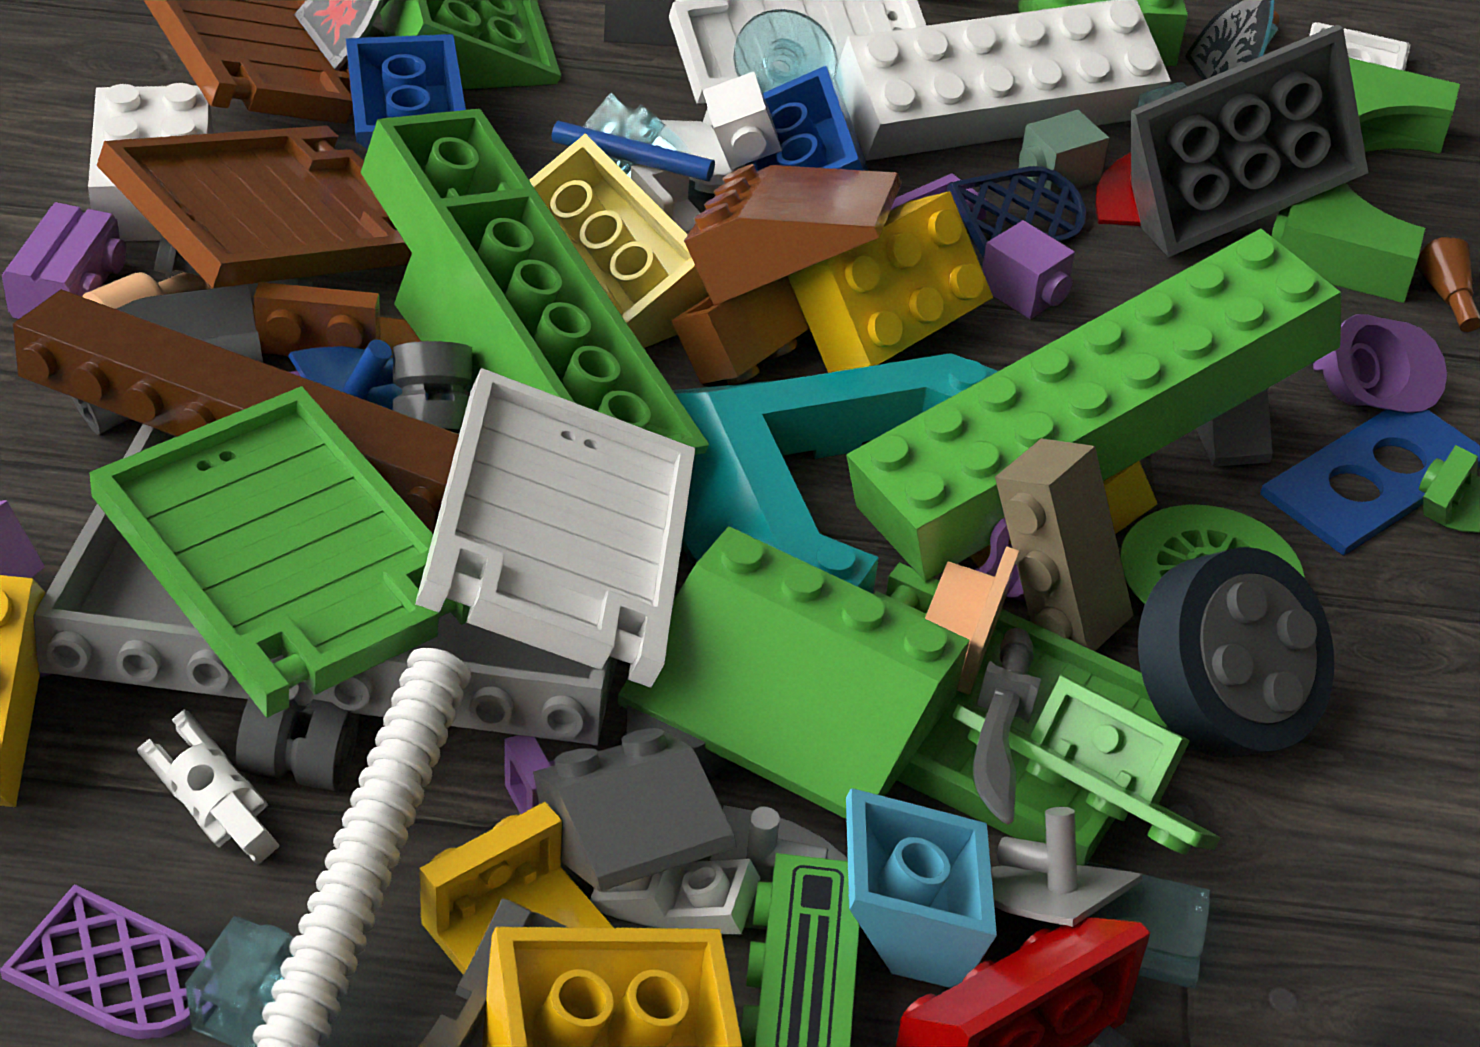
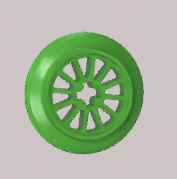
[1120,505,1305,604]

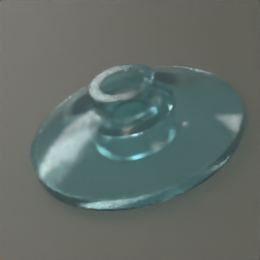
[733,9,838,93]

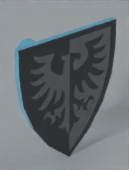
[1185,0,1278,80]

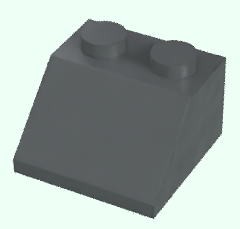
[533,728,737,892]

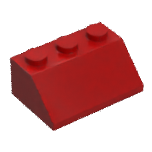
[896,917,1151,1047]

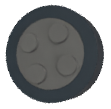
[1138,547,1335,758]

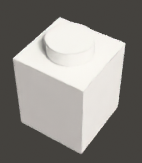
[703,72,782,170]

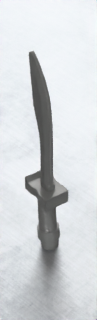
[973,628,1041,825]

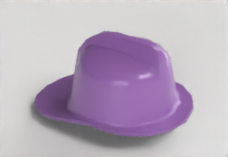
[1313,314,1447,413]

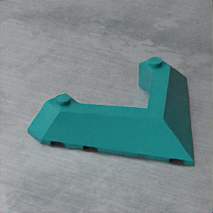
[673,353,998,594]

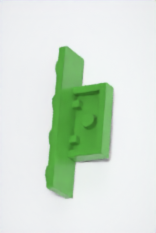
[952,675,1221,855]

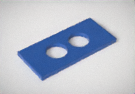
[1260,409,1480,556]

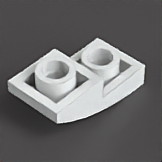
[652,120,745,193]
[590,859,760,934]

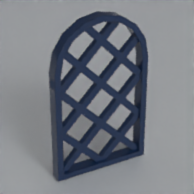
[946,166,1086,259]

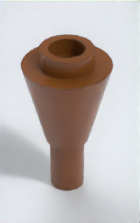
[1416,237,1480,332]

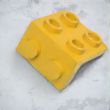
[419,802,614,975]

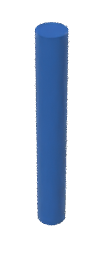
[552,121,715,182]

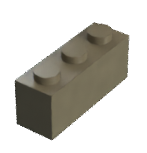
[995,438,1133,651]

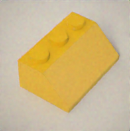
[482,927,743,1047]

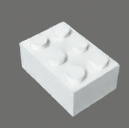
[88,83,213,242]

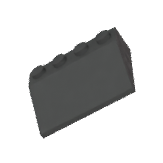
[1131,24,1369,257]

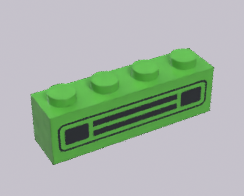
[740,853,859,1047]

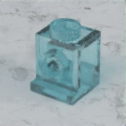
[185,915,294,1047]

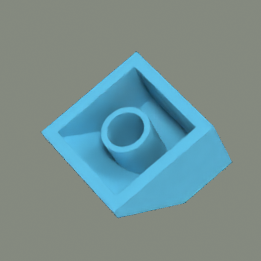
[846,788,997,988]

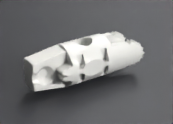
[137,709,279,864]

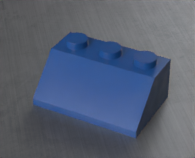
[346,34,466,150]
[745,65,869,171]

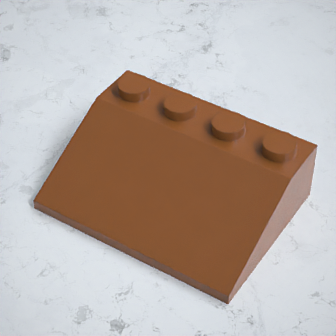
[684,164,902,306]

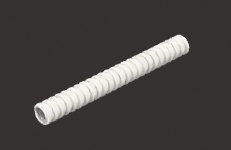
[253,648,471,1047]

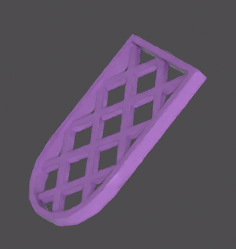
[0,884,213,1039]

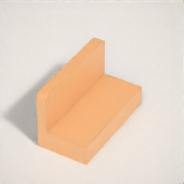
[925,546,1019,695]

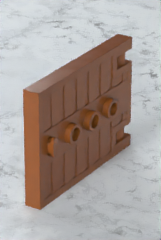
[144,0,353,124]
[96,126,412,289]

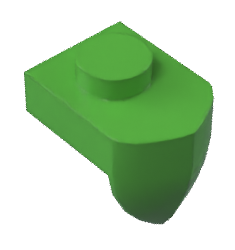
[1419,445,1480,533]

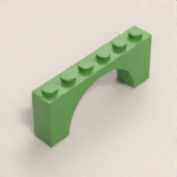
[1271,58,1460,303]

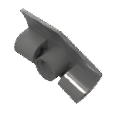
[69,285,263,435]

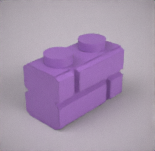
[2,202,126,319]

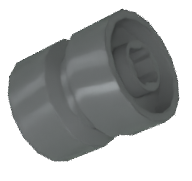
[393,341,473,434]
[236,696,360,792]

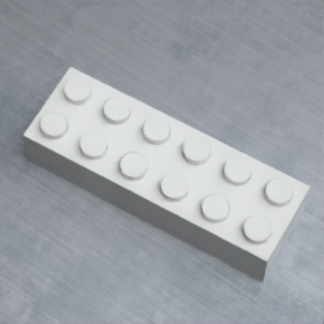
[834,0,1171,161]

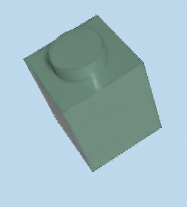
[1019,109,1109,194]

